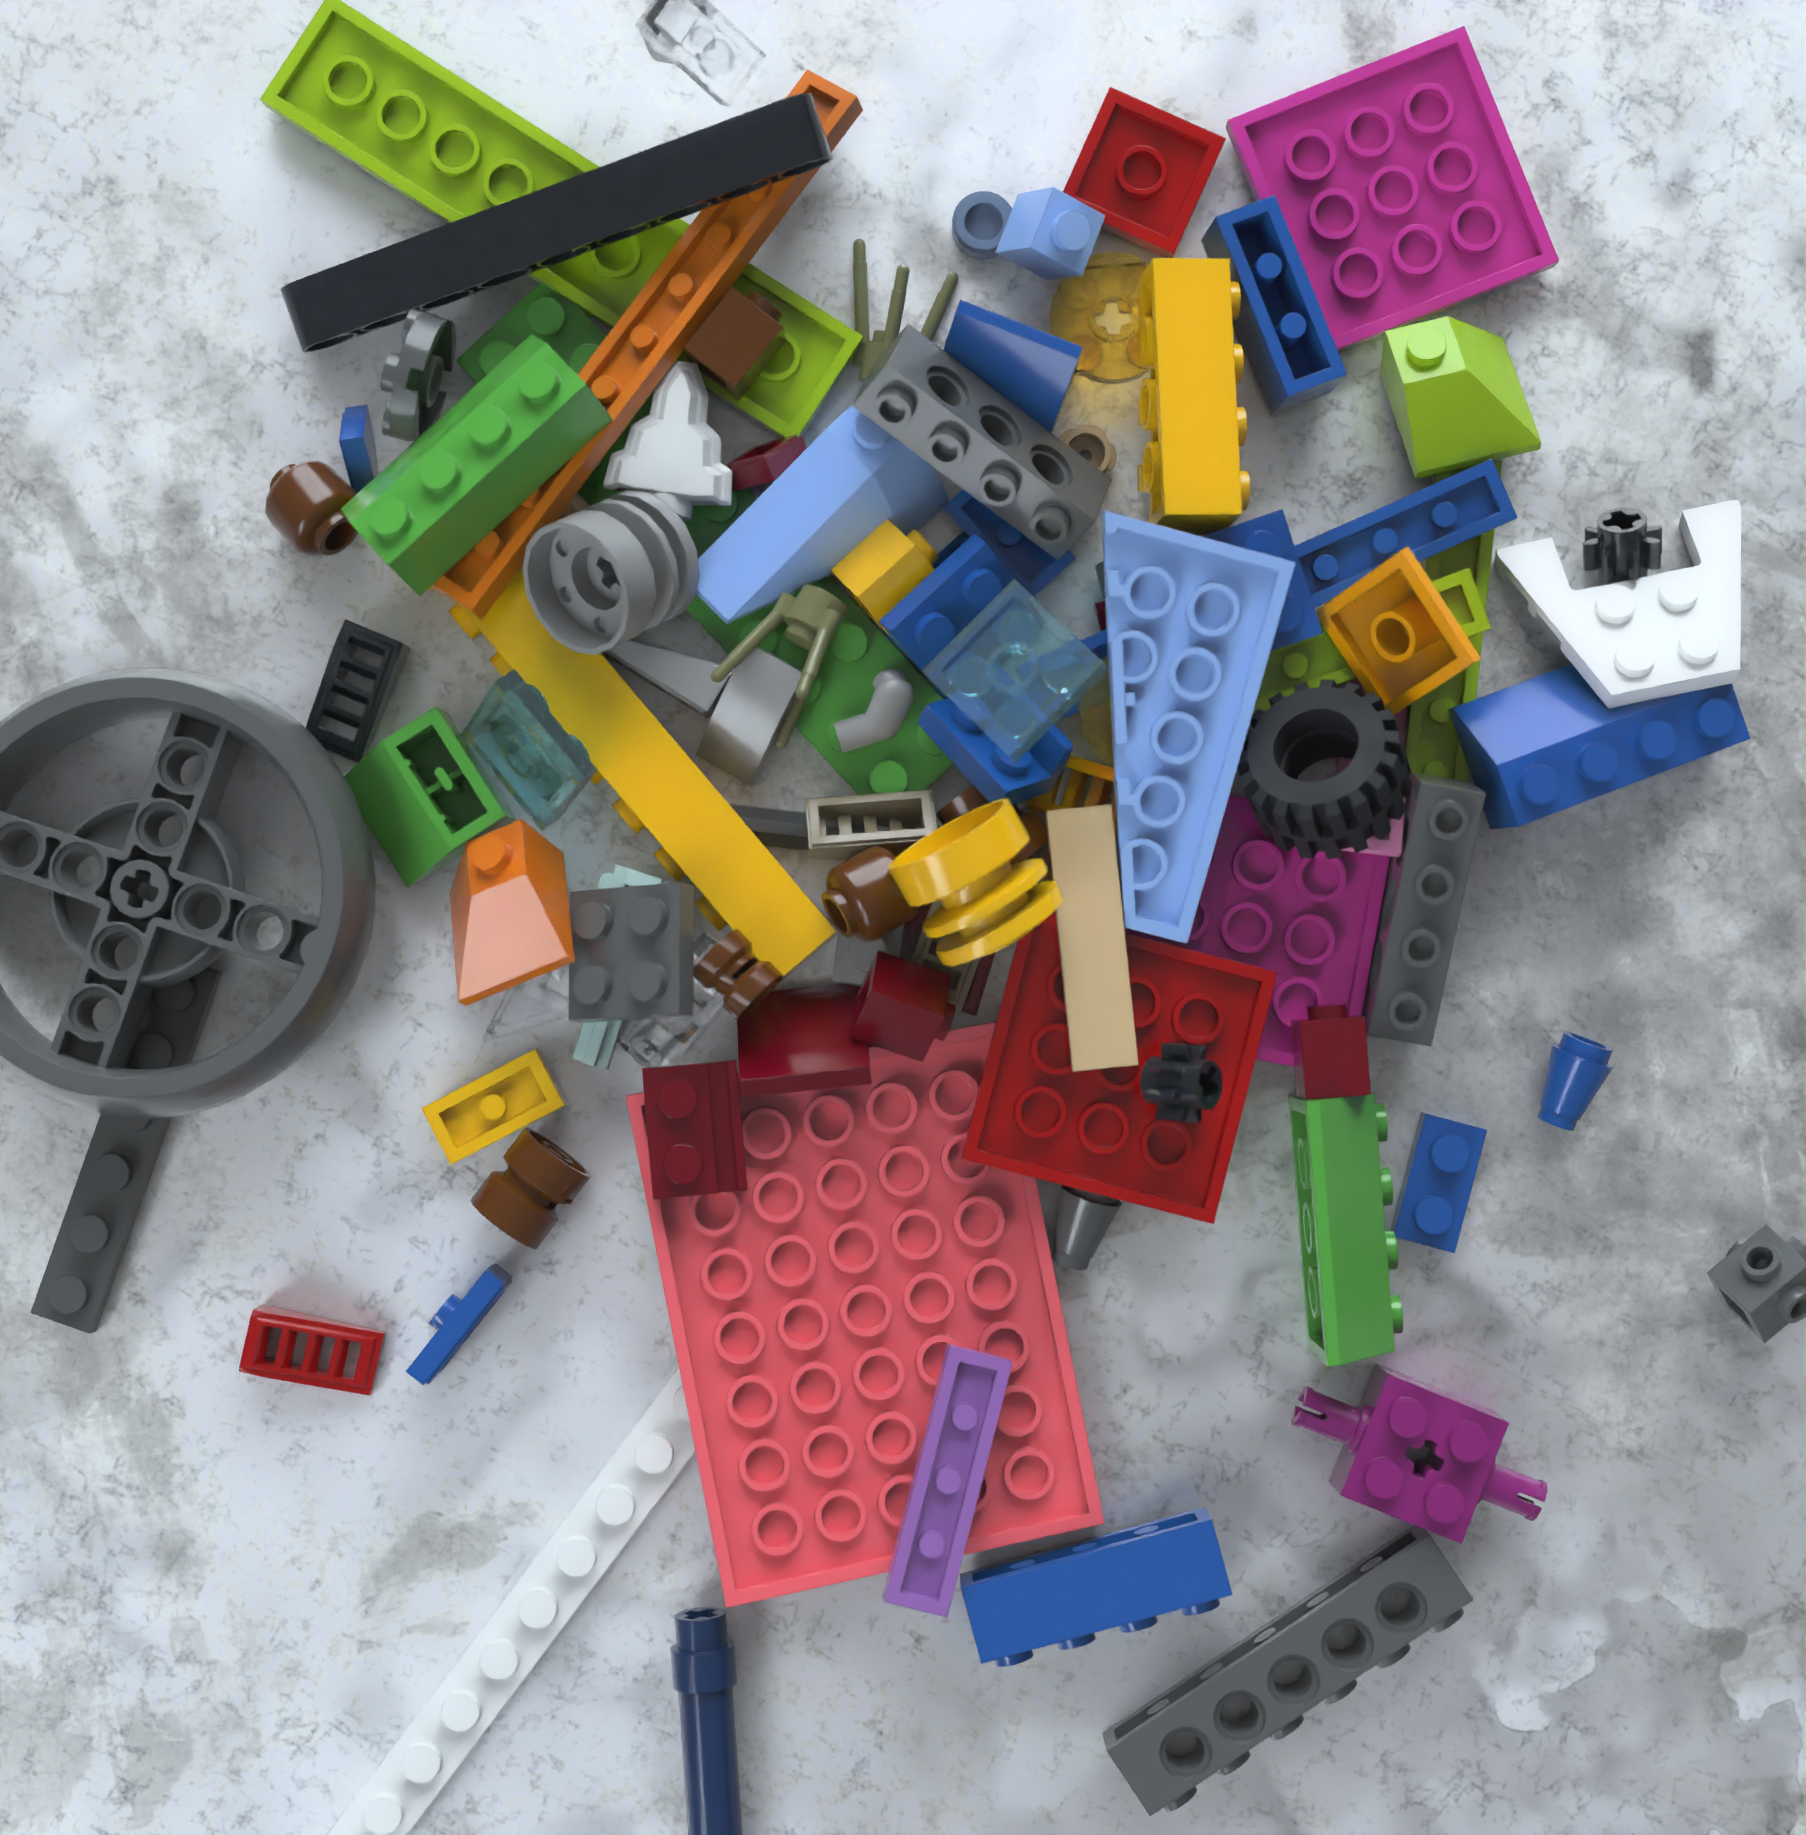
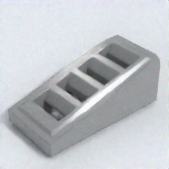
[602,639,733,719]

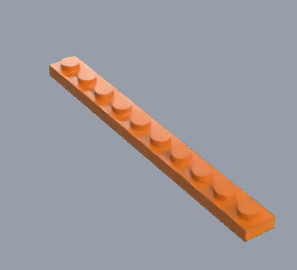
[432,69,863,620]

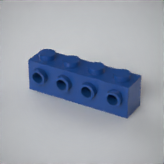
[959,1507,1233,1667]

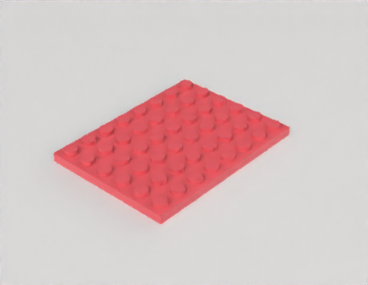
[626,1021,1104,1608]

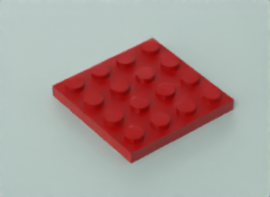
[961,914,1278,1224]

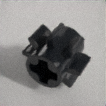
[1583,508,1662,585]
[1140,1042,1223,1123]

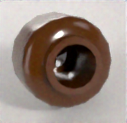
[265,460,358,556]
[821,846,918,942]

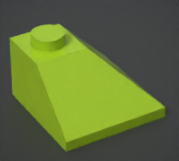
[1379,316,1542,479]

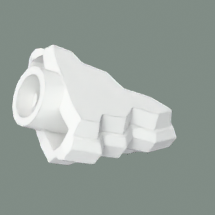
[603,361,733,522]

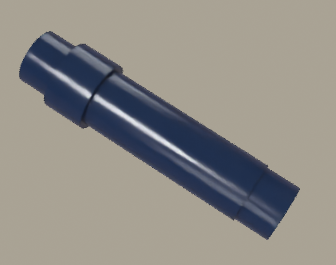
[670,1607,743,1835]

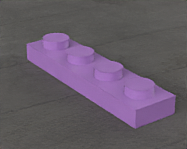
[882,1343,1013,1617]

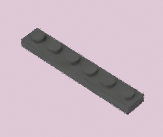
[30,967,223,1334]

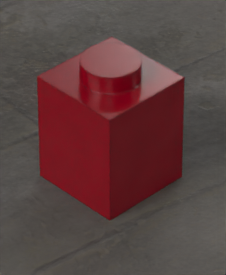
[849,950,956,1062]
[1291,1004,1371,1100]

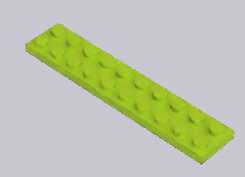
[260,0,864,438]

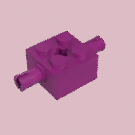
[1291,1363,1547,1544]

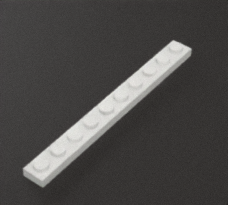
[327,1367,695,1835]

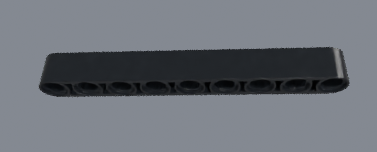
[281,93,833,352]

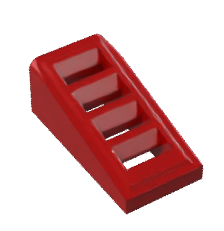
[239,1304,387,1396]

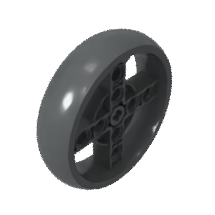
[0,668,376,1119]

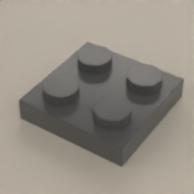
[568,882,694,1023]

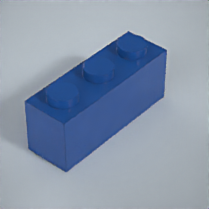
[1201,195,1347,416]

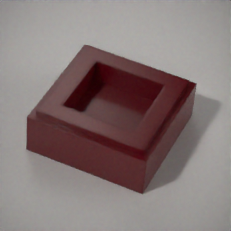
[725,434,807,491]

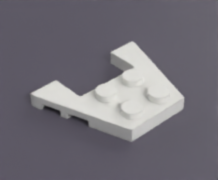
[1494,500,1741,709]

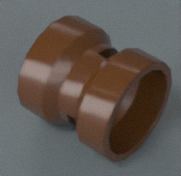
[693,929,784,1021]

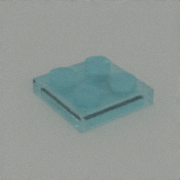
[922,579,1108,763]
[462,669,597,831]

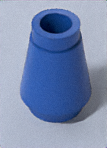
[1537,1031,1613,1131]

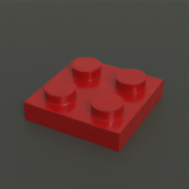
[1063,87,1226,258]

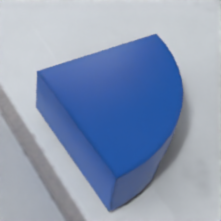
[339,405,378,493]

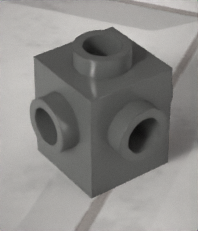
[1707,1224,1806,1343]

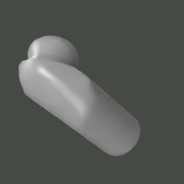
[833,669,913,753]

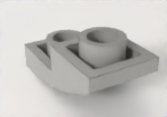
[696,646,802,786]

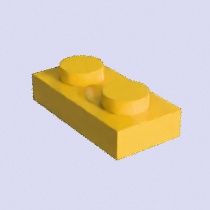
[421,1048,567,1165]

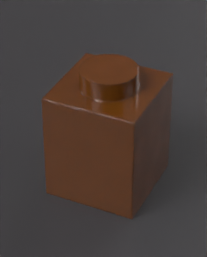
[684,286,786,401]

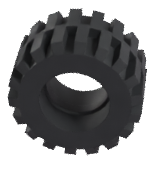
[1237,680,1412,859]

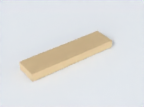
[1045,804,1139,1072]

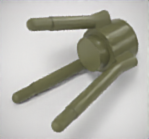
[852,239,959,383]
[711,584,848,749]

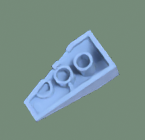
[696,405,950,624]

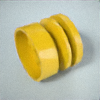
[888,799,1063,966]

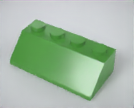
[341,334,613,596]
[1288,1092,1403,1367]

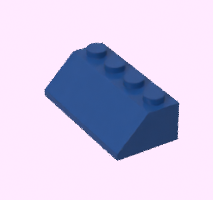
[1448,663,1751,829]

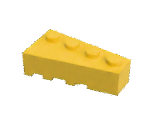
[1137,258,1250,537]

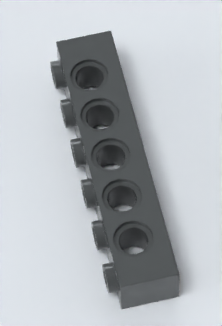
[1102,1525,1473,1816]

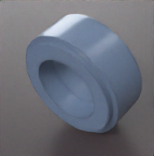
[952,191,1012,260]

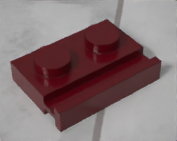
[642,1060,748,1199]

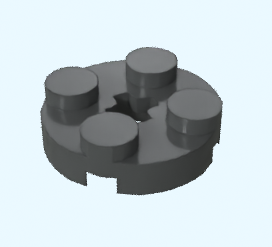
[381,308,456,442]

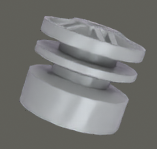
[522,490,700,655]

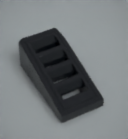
[305,619,411,763]

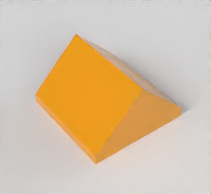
[1316,546,1481,715]

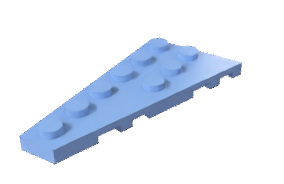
[1101,510,1296,943]

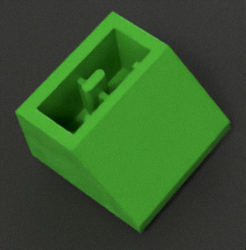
[344,706,516,888]

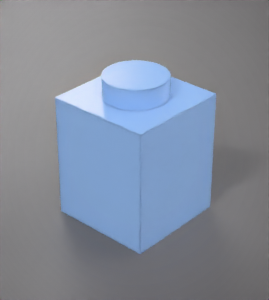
[995,187,1106,280]

